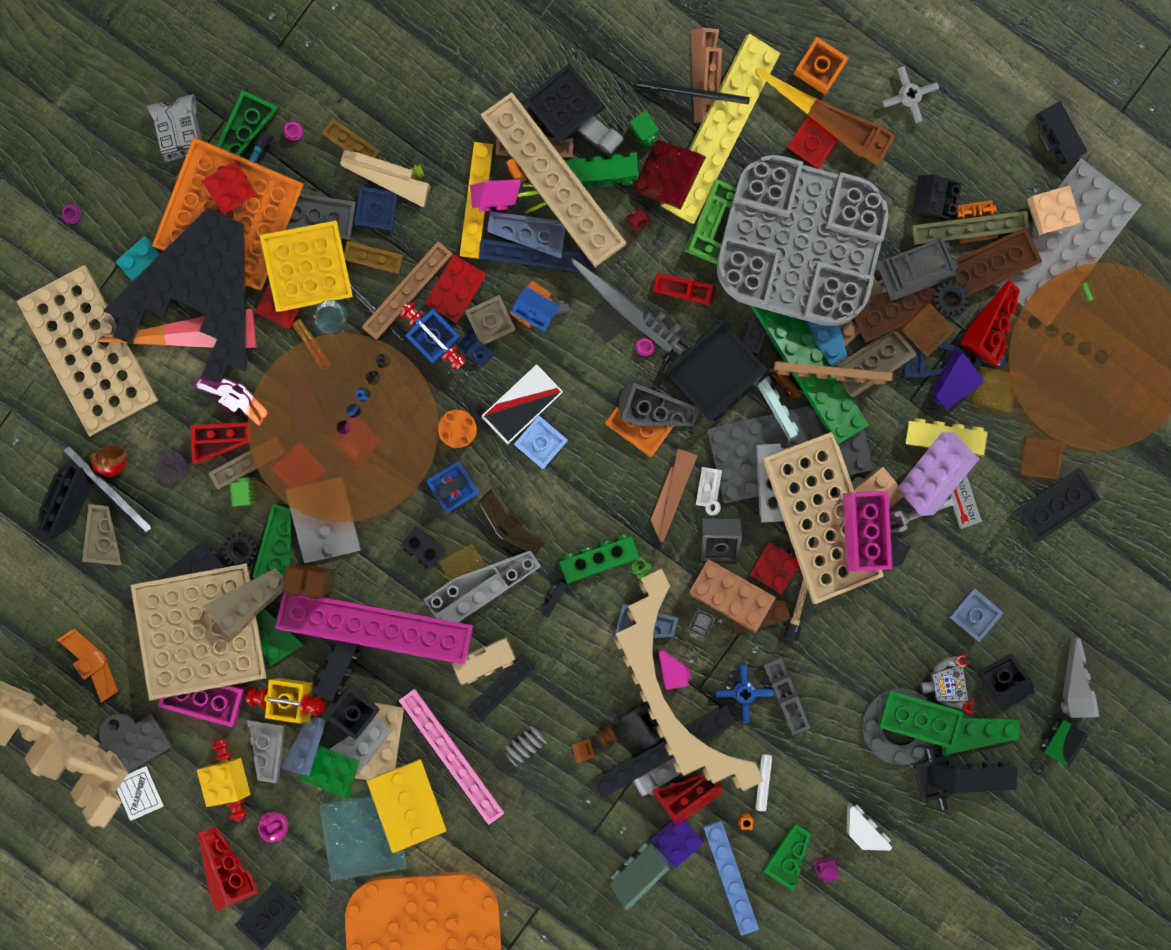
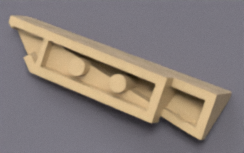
[340,150,431,207]

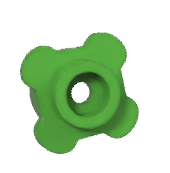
[629,557,652,579]

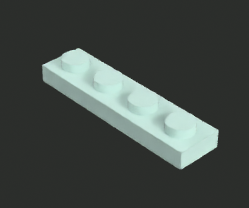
[758,376,799,442]

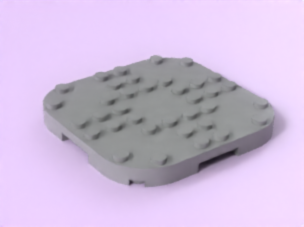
[717,155,888,326]

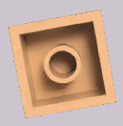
[1027,185,1081,236]

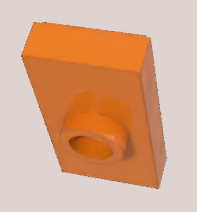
[506,159,528,182]

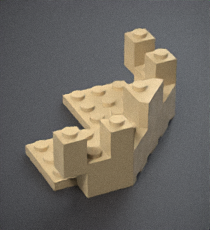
[0,681,128,828]

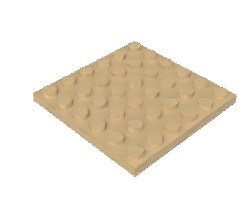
[131,563,267,700]

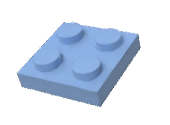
[514,416,568,469]

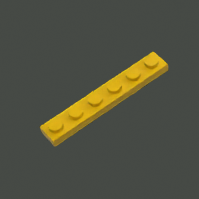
[460,142,494,259]

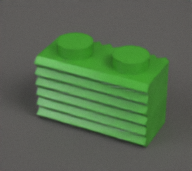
[230,478,257,506]

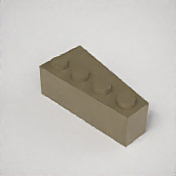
[203,569,284,637]

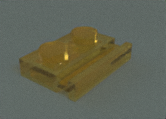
[439,543,486,581]

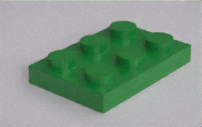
[298,745,359,798]

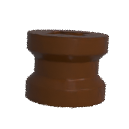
[596,724,619,748]

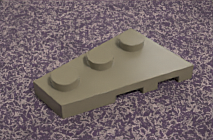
[82,504,122,566]

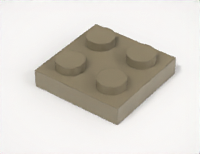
[465,295,516,345]

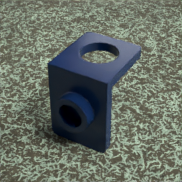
[458,330,494,367]

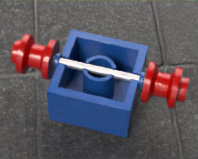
[399,302,466,370]

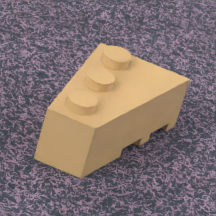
[452,637,516,685]

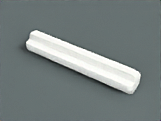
[755,754,772,811]

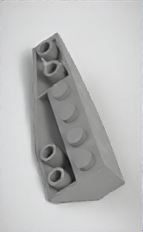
[423,551,541,623]

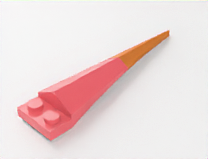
[98,309,257,348]

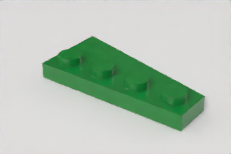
[252,503,292,579]

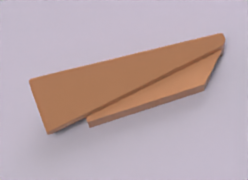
[691,28,722,123]
[651,449,697,542]

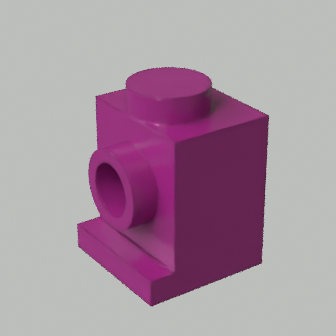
[813,856,839,883]

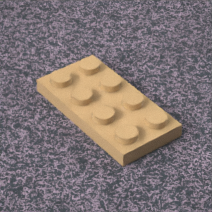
[355,703,404,780]

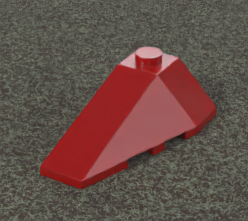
[961,280,1020,366]
[198,827,258,911]

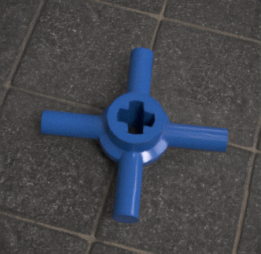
[716,664,774,723]

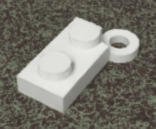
[696,467,722,515]

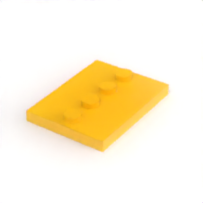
[366,759,446,853]

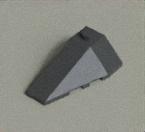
[619,382,700,426]

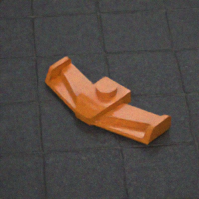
[57,629,118,703]

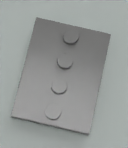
[285,476,361,563]

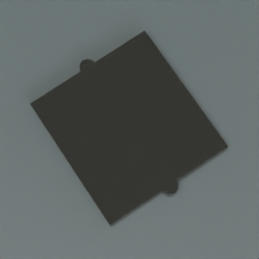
[587,302,632,343]

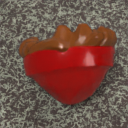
[89,444,127,478]

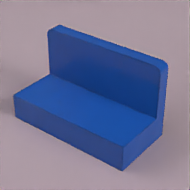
[511,287,559,332]

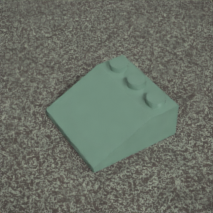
[609,841,669,910]

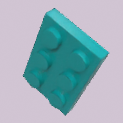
[116,237,160,281]

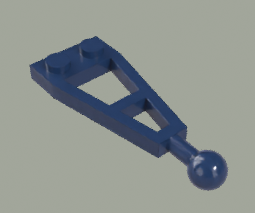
[903,338,1007,377]

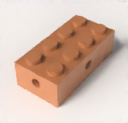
[689,559,776,633]

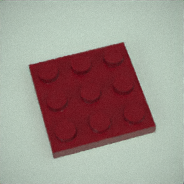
[633,139,706,210]

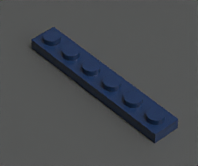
[479,239,594,273]

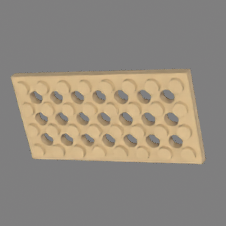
[17,265,159,437]
[762,432,884,604]

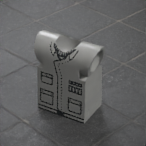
[147,94,202,161]

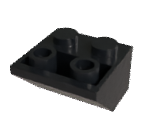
[912,174,962,221]

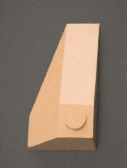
[826,467,904,526]

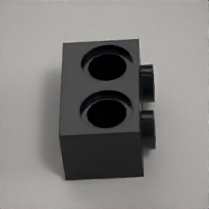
[401,526,447,568]

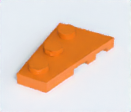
[605,407,674,458]

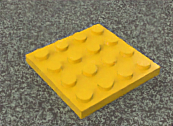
[259,220,353,312]

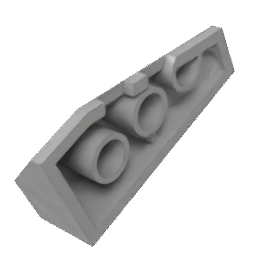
[1061,636,1099,718]

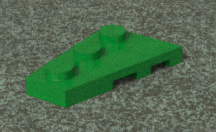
[762,822,811,891]

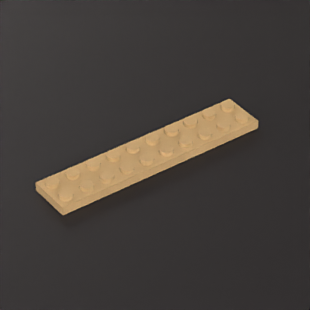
[481,93,627,267]

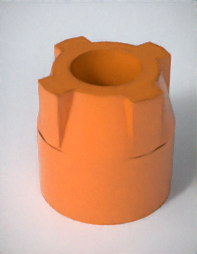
[738,813,754,830]

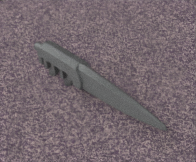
[571,257,684,355]

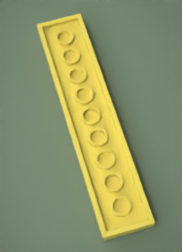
[660,34,780,224]

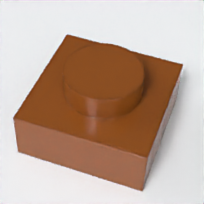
[572,738,595,763]

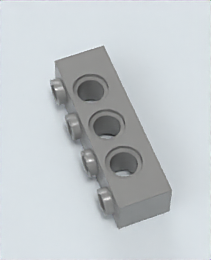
[756,444,786,522]

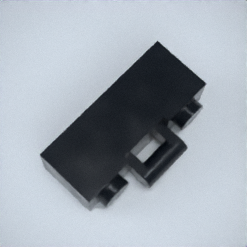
[1036,101,1088,165]

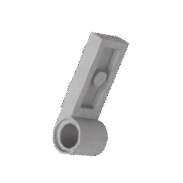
[633,758,682,796]

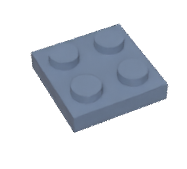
[949,588,1004,642]

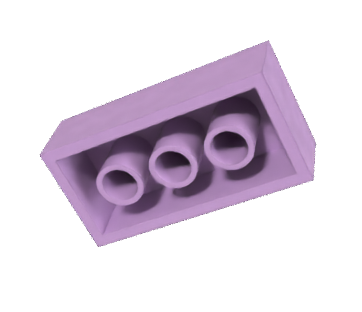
[897,432,979,516]

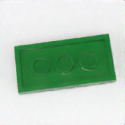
[878,690,964,749]

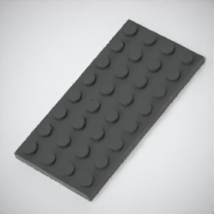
[707,396,873,504]

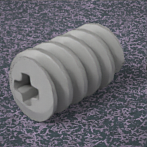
[505,726,547,767]

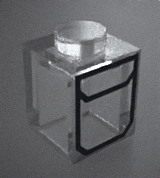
[687,608,715,639]

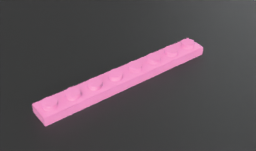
[399,689,504,825]

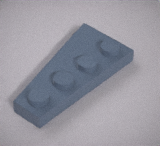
[488,211,566,258]

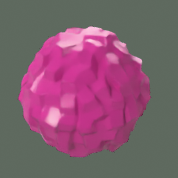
[258,812,289,842]

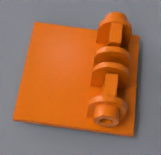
[956,200,998,244]

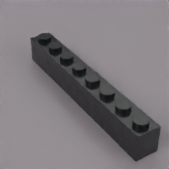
[592,703,736,799]

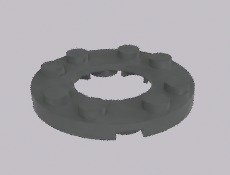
[862,688,935,765]

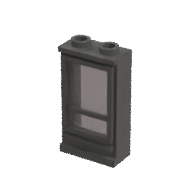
[876,236,958,301]

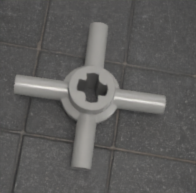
[882,66,939,124]

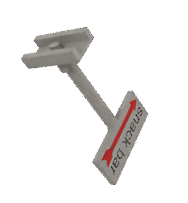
[889,475,982,533]

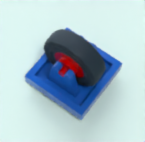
[426,461,479,514]

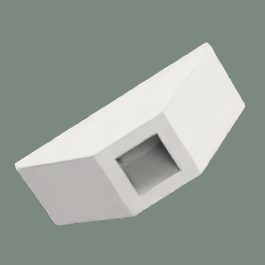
[847,803,892,851]

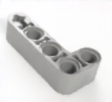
[577,117,624,157]

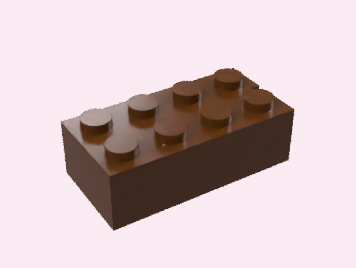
[282,563,336,600]

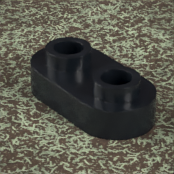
[471,403,498,436]

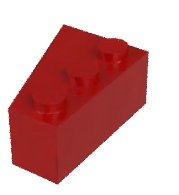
[652,774,723,826]

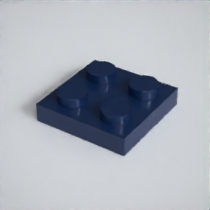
[354,186,398,231]

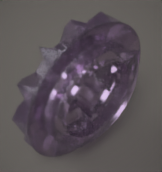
[156,452,188,483]

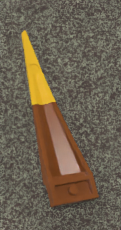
[755,68,895,166]

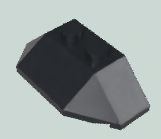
[38,461,90,539]

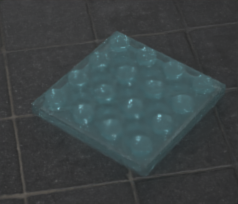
[319,796,408,881]

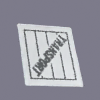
[117,766,164,821]

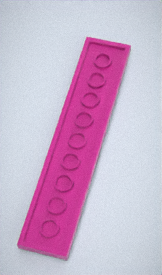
[275,591,473,665]

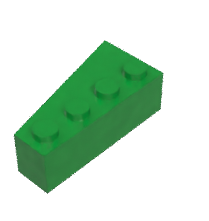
[217,90,279,157]
[565,152,638,189]

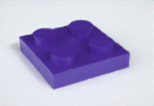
[650,820,704,868]

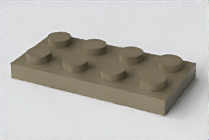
[835,330,916,398]

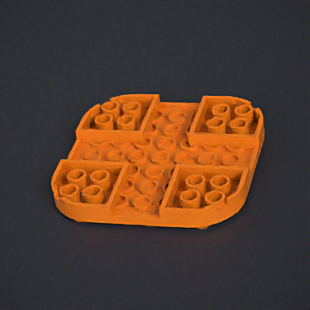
[345,872,501,950]

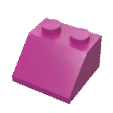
[470,179,521,211]
[657,647,691,690]

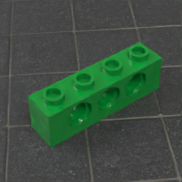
[559,534,639,583]

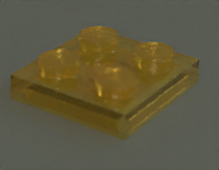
[972,367,1019,412]

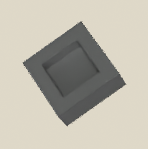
[554,301,569,314]

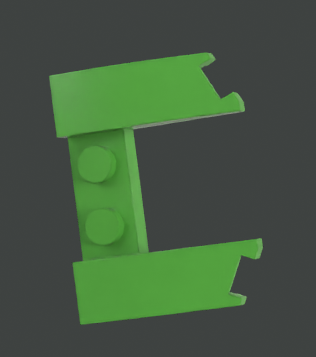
[684,179,736,265]

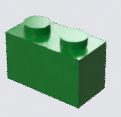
[629,111,659,148]

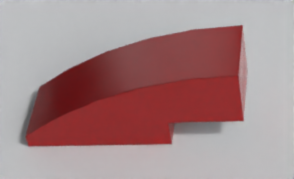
[652,273,717,306]

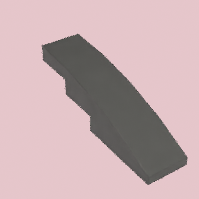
[762,655,810,736]

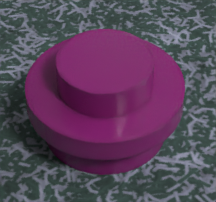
[62,204,81,224]

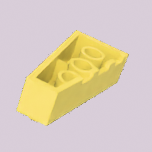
[906,418,988,457]

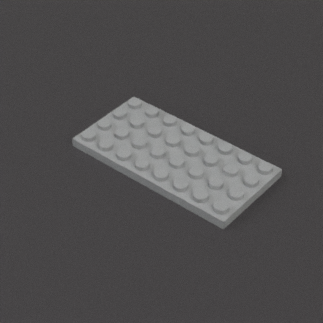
[994,158,1141,326]

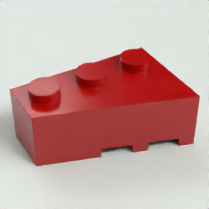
[191,422,254,464]

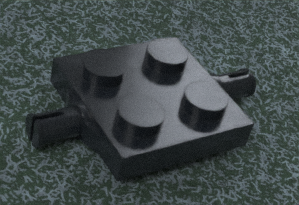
[913,746,955,811]

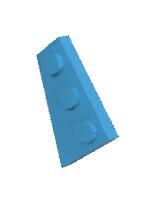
[804,320,847,367]

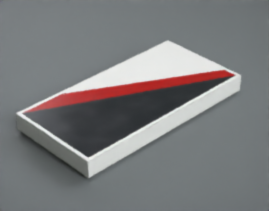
[481,364,563,445]

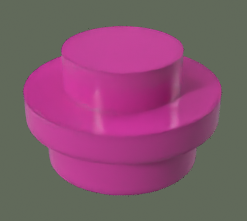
[283,121,303,141]
[636,337,655,356]

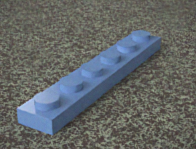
[703,820,759,936]

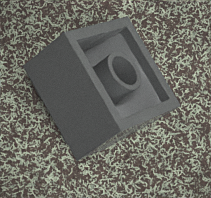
[701,518,742,562]

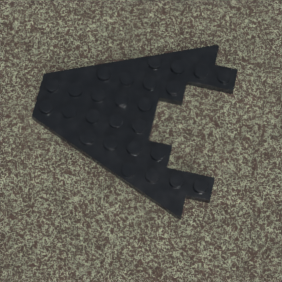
[103,208,247,382]

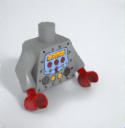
[920,653,977,713]

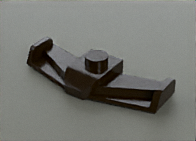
[477,489,545,555]

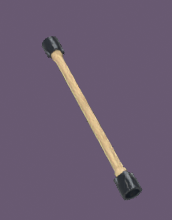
[783,478,838,641]

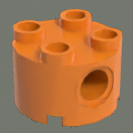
[438,410,477,448]

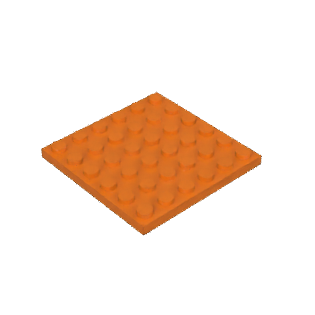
[152,137,304,291]

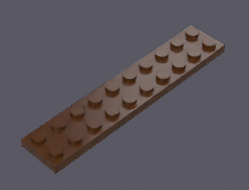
[854,227,1043,344]

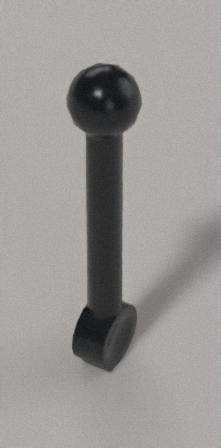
[652,354,671,391]

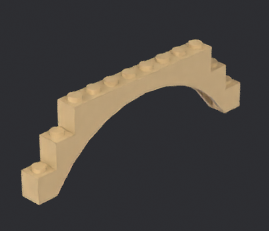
[614,569,764,791]

